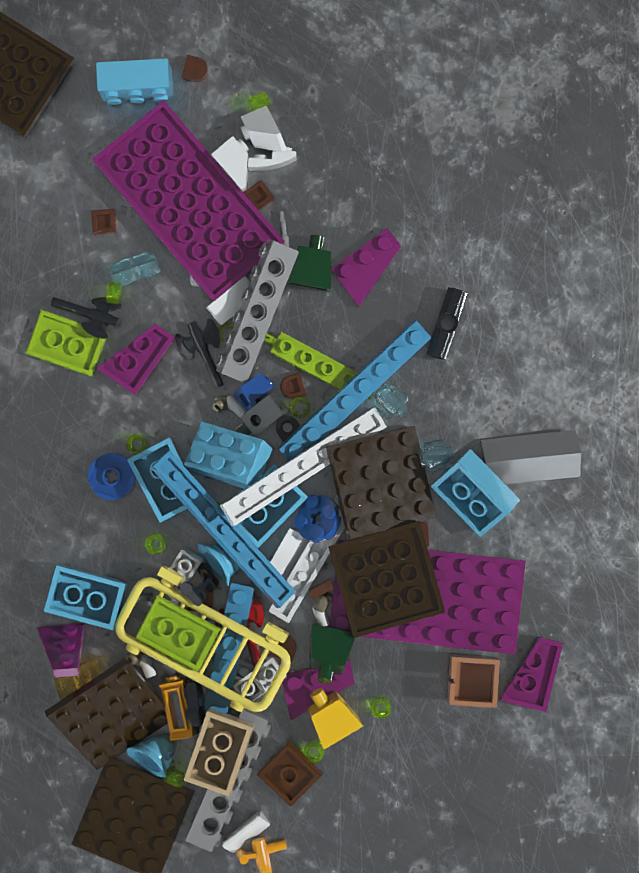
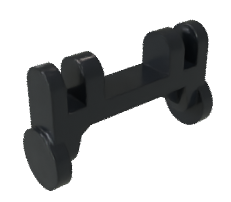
[180,563,219,606]

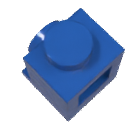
[235,372,274,411]

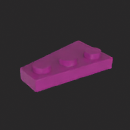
[331,228,401,307]
[96,324,175,395]
[37,624,85,677]
[499,637,563,712]
[282,659,355,721]

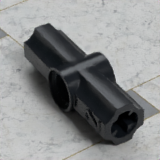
[426,287,468,360]

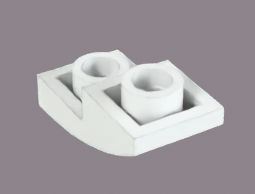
[248,147,297,171]
[206,276,251,325]
[165,546,203,601]
[233,658,287,702]

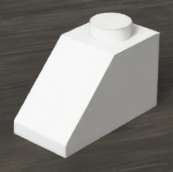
[240,106,287,152]
[211,136,249,192]

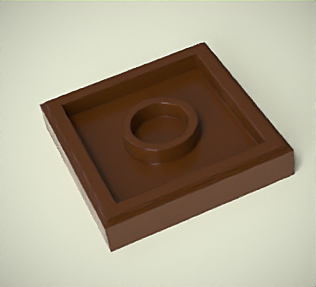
[257,741,323,806]

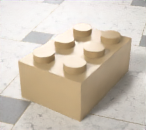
[184,708,255,796]

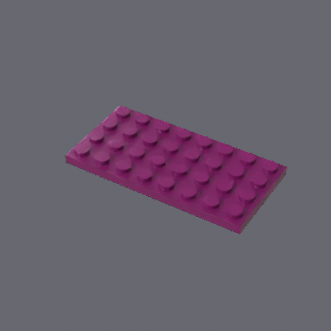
[92,100,285,302]
[329,539,526,655]

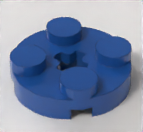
[88,453,136,500]
[294,495,341,543]

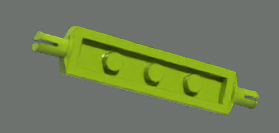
[263,332,374,399]

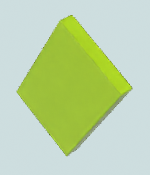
[26,309,108,377]
[135,595,221,671]

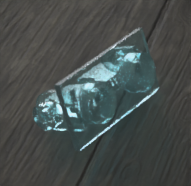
[109,251,161,287]

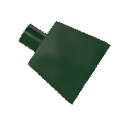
[287,235,331,292]
[309,624,355,684]

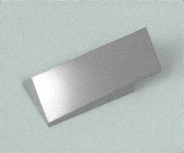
[480,430,581,484]

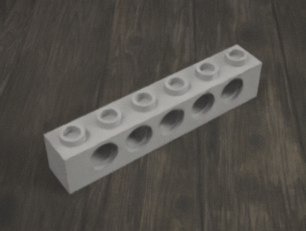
[215,240,299,383]
[185,708,271,852]

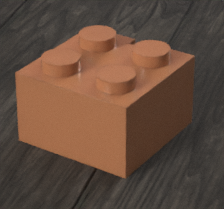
[447,654,500,708]

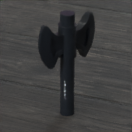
[51,297,121,339]
[175,318,224,389]

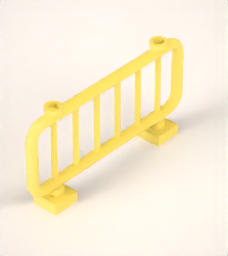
[115,566,291,712]

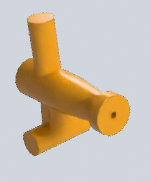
[236,837,287,873]

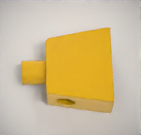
[308,688,363,750]

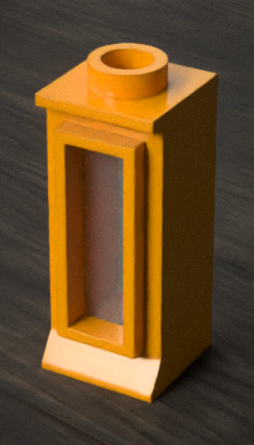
[159,675,199,741]

